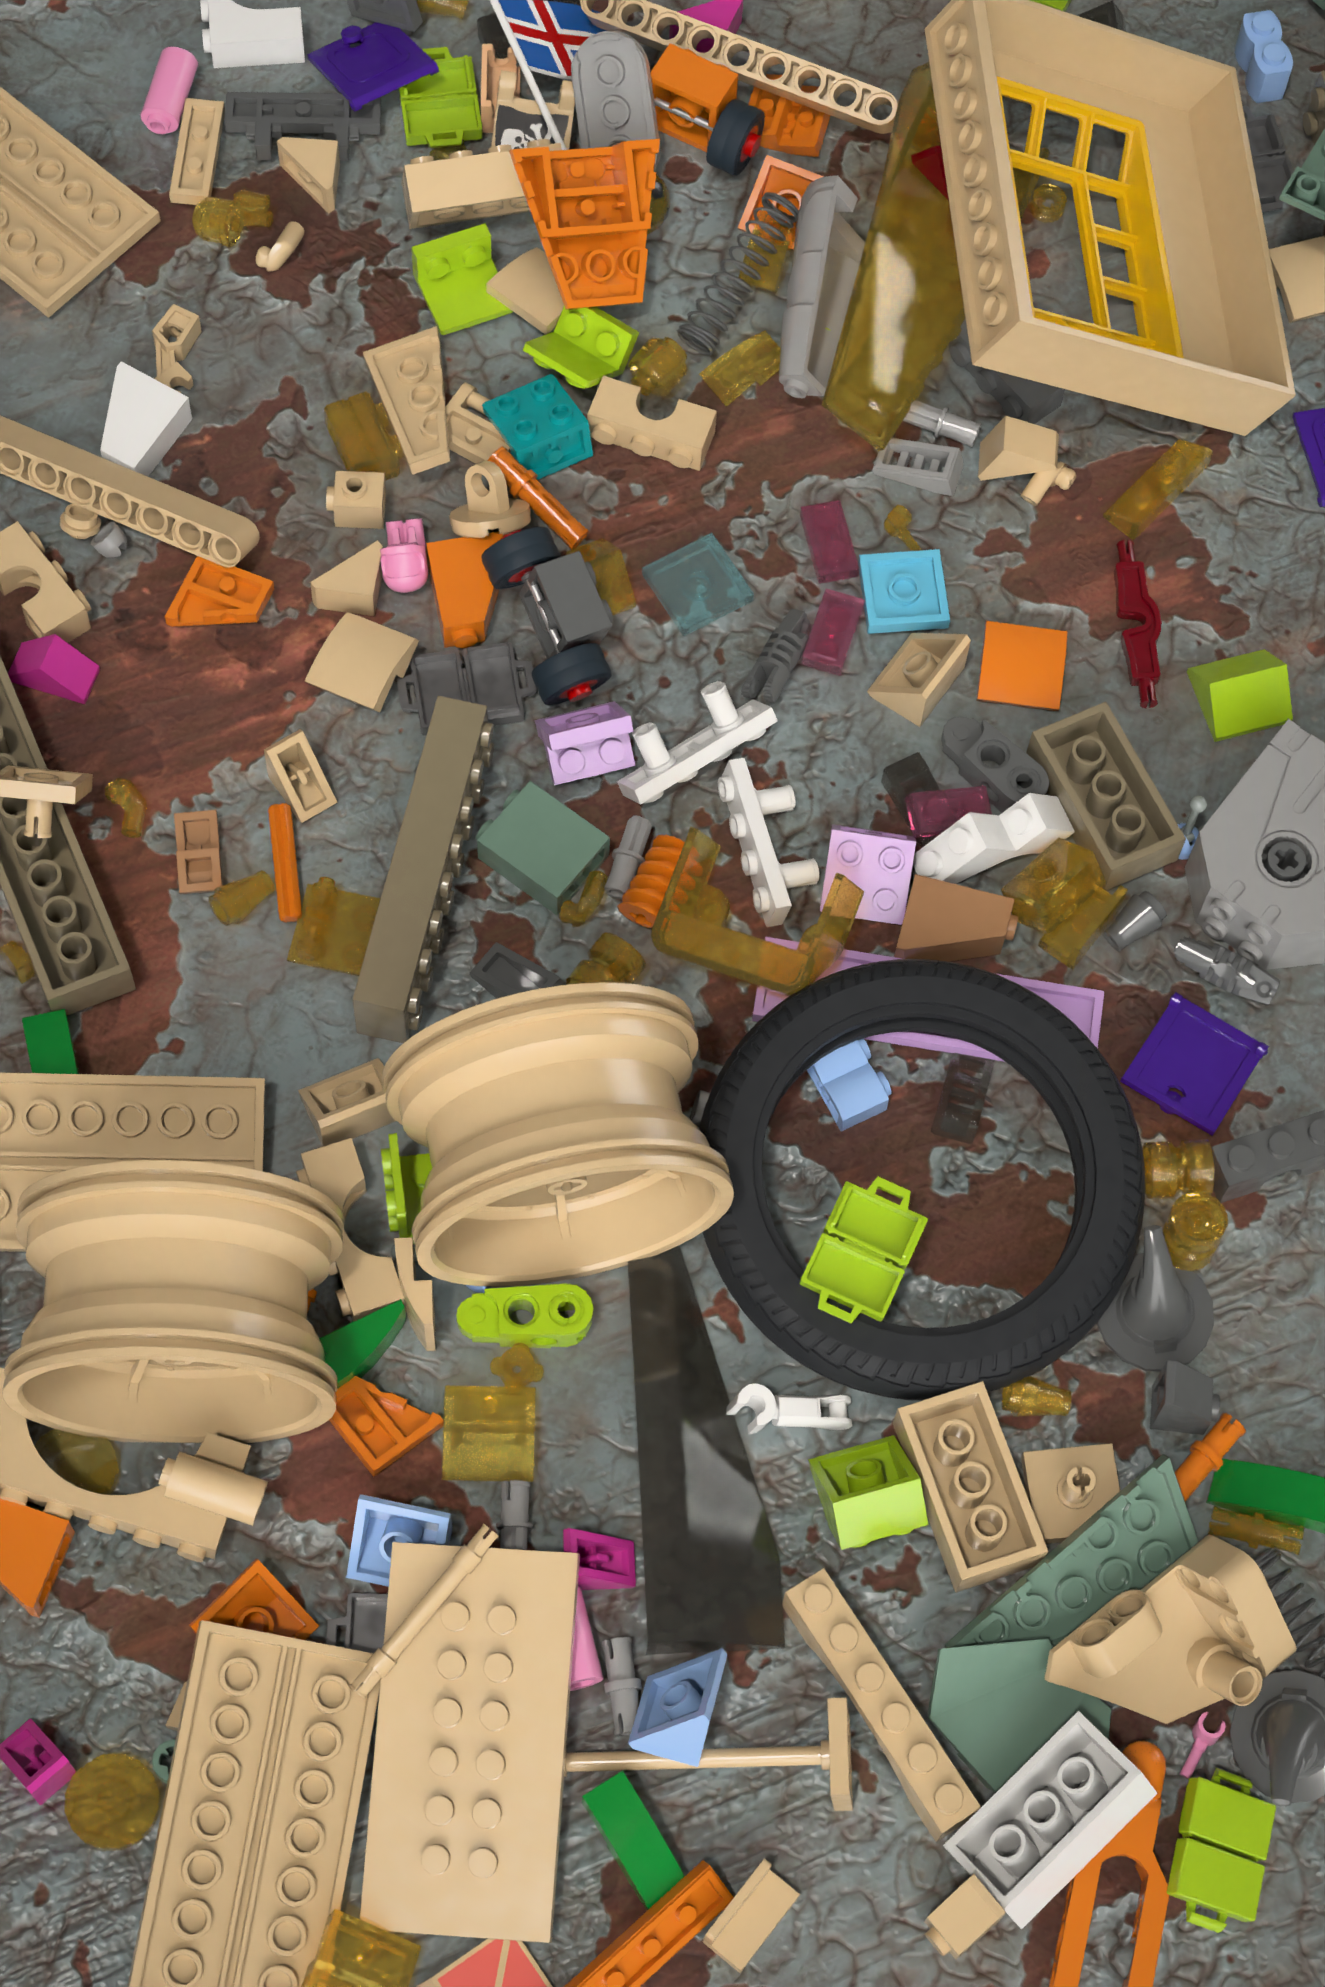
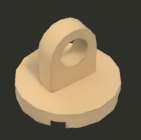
[449,461,531,538]

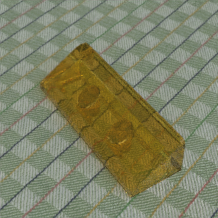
[1103,439,1213,541]

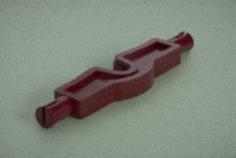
[1114,539,1162,708]

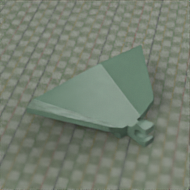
[928,1639,1111,1793]

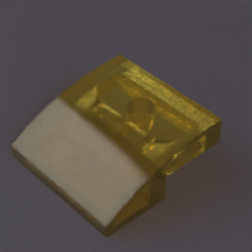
[442,1385,536,1482]
[301,1909,421,1987]

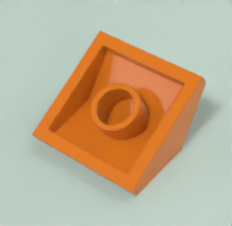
[737,155,824,250]
[189,1559,319,1640]

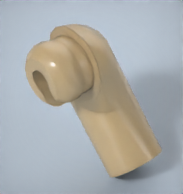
[255,222,304,271]
[1020,461,1076,506]

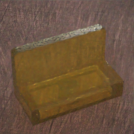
[1038,879,1128,970]

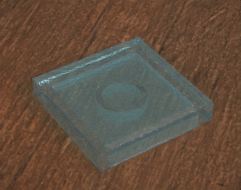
[642,533,754,636]

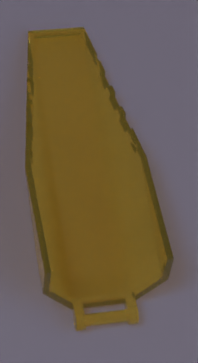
[822,62,1050,451]

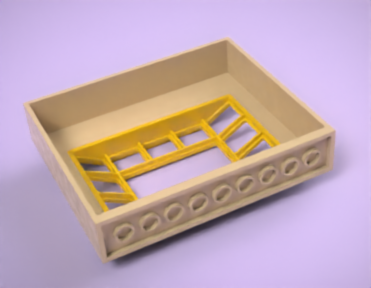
[925,0,1296,436]

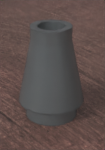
[1103,891,1167,952]

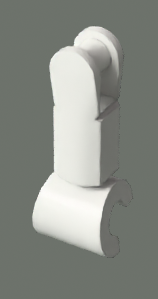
[726,1383,852,1435]

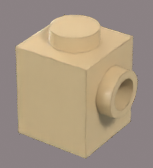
[326,471,386,529]

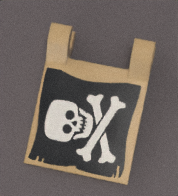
[491,70,575,150]

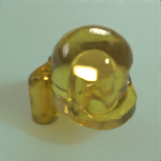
[192,190,273,247]

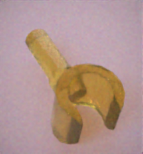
[884,505,922,551]

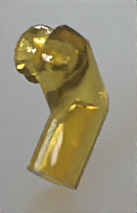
[105,778,147,838]
[559,870,608,927]

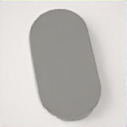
[571,30,660,172]

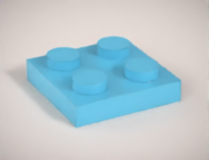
[858,549,950,634]

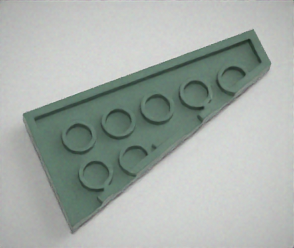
[945,1454,1199,1648]

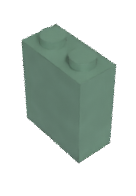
[476,781,610,915]

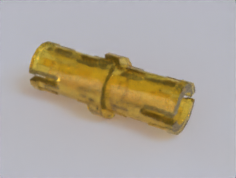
[1208,1506,1304,1555]

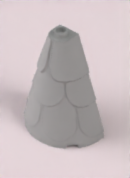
[779,175,916,398]

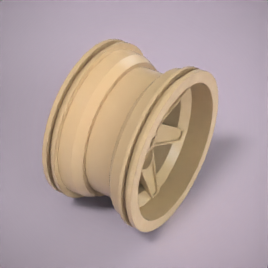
[382,982,734,1287]
[3,1160,344,1444]

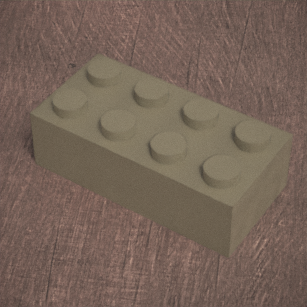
[1026,702,1186,892]

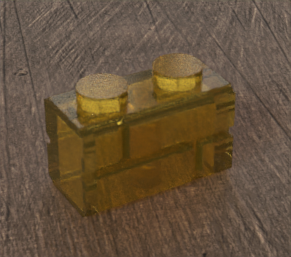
[324,391,404,481]

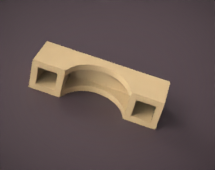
[296,1138,406,1322]

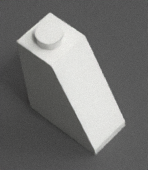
[100,361,192,477]

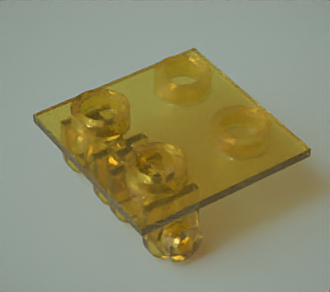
[287,877,381,976]

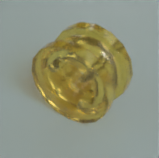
[1029,184,1067,223]

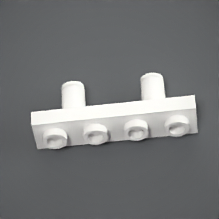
[617,681,778,804]
[718,758,820,927]

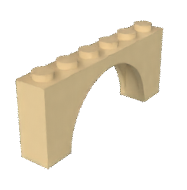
[0,1368,251,1562]

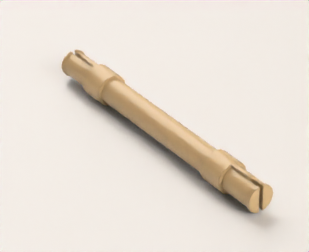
[349,1523,499,1699]

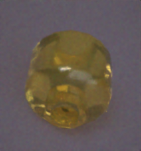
[629,337,688,397]

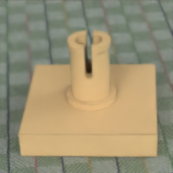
[0,765,93,838]
[1021,1443,1120,1544]

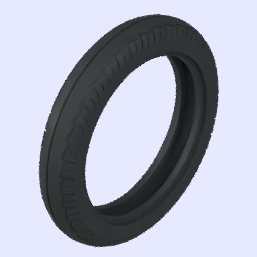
[699,959,1145,1401]

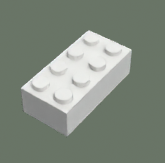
[943,1711,1158,1929]

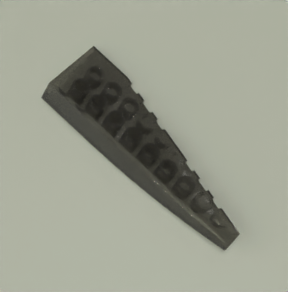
[627,1245,785,1655]

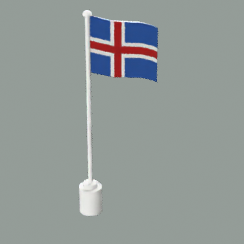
[490,0,606,150]

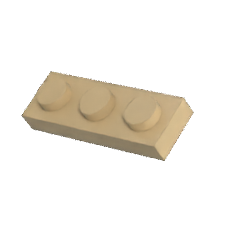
[169,98,225,206]

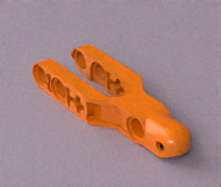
[1048,1741,1169,1987]

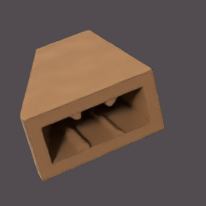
[894,874,1019,962]

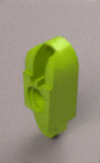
[456,1283,593,1348]

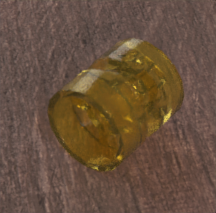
[566,932,646,985]
[1142,1139,1214,1199]
[1163,1191,1228,1271]

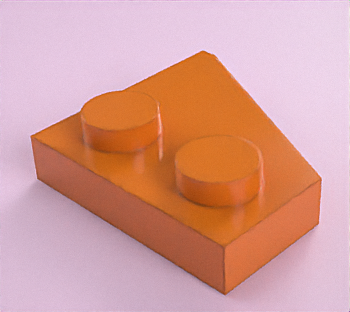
[165,556,274,627]
[329,1376,444,1477]

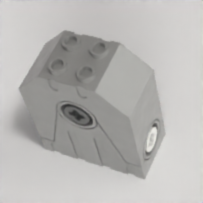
[1184,719,1325,970]

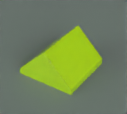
[1187,649,1293,742]

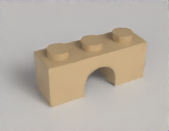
[587,376,717,471]
[0,521,91,643]

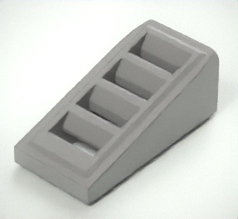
[872,437,964,496]

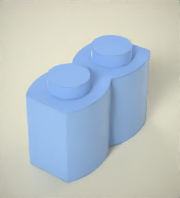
[1235,10,1293,103]
[807,1038,892,1131]

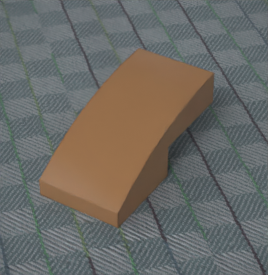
[174,810,223,894]

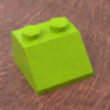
[808,1435,928,1550]

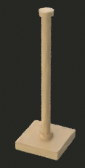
[564,1698,853,1811]

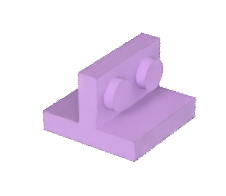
[535,701,635,785]

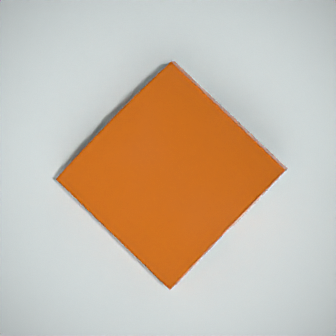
[748,74,831,157]
[976,621,1068,711]

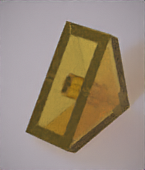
[566,538,636,616]

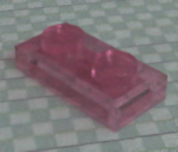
[800,500,859,584]
[801,588,865,676]
[905,786,992,838]

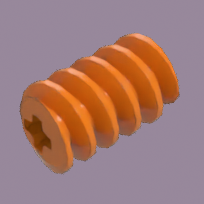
[617,835,698,930]

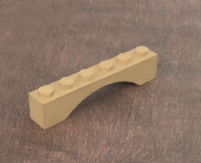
[782,1568,981,1842]

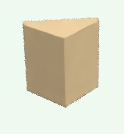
[867,633,971,727]
[298,1058,396,1147]

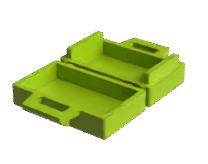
[398,47,483,148]
[799,1176,928,1324]
[1167,1768,1276,1933]

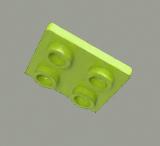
[411,223,513,335]
[523,306,640,389]
[381,1133,432,1244]

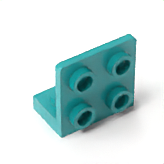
[482,374,593,480]

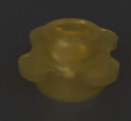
[490,1343,544,1396]

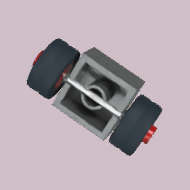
[481,527,613,705]

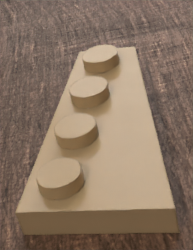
[362,326,450,475]

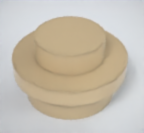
[60,503,101,539]

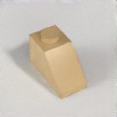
[925,1874,1006,1960]

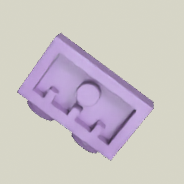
[820,824,916,925]

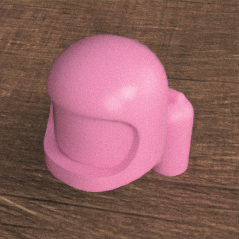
[380,518,429,593]

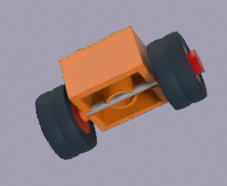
[648,43,765,176]

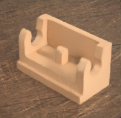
[481,44,520,133]

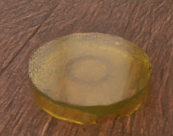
[34,1429,120,1517]
[65,1754,161,1851]

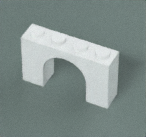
[200,0,305,68]

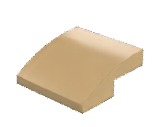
[1269,236,1325,323]
[486,247,564,334]
[305,612,419,713]
[394,1237,436,1351]

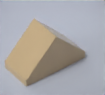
[277,137,340,214]
[978,416,1059,481]
[310,540,383,616]
[264,729,338,823]

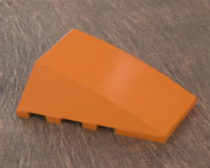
[509,139,660,310]

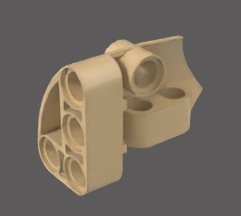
[1045,1534,1296,1724]

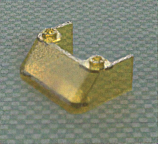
[651,827,864,996]

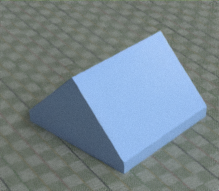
[346,1494,452,1587]
[628,1648,728,1767]

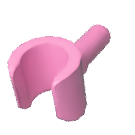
[1180,1712,1226,1779]

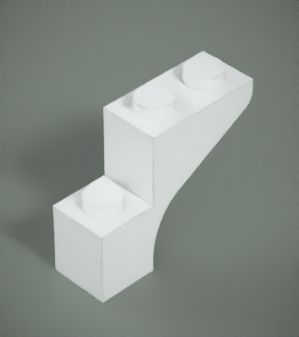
[913,793,1075,884]

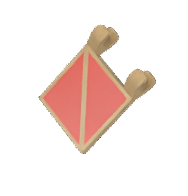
[416,1939,552,1987]

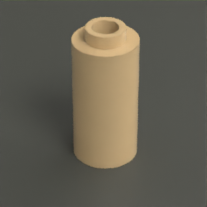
[158,1452,268,1526]

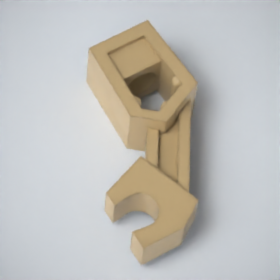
[152,304,202,393]

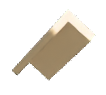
[703,1858,800,1973]

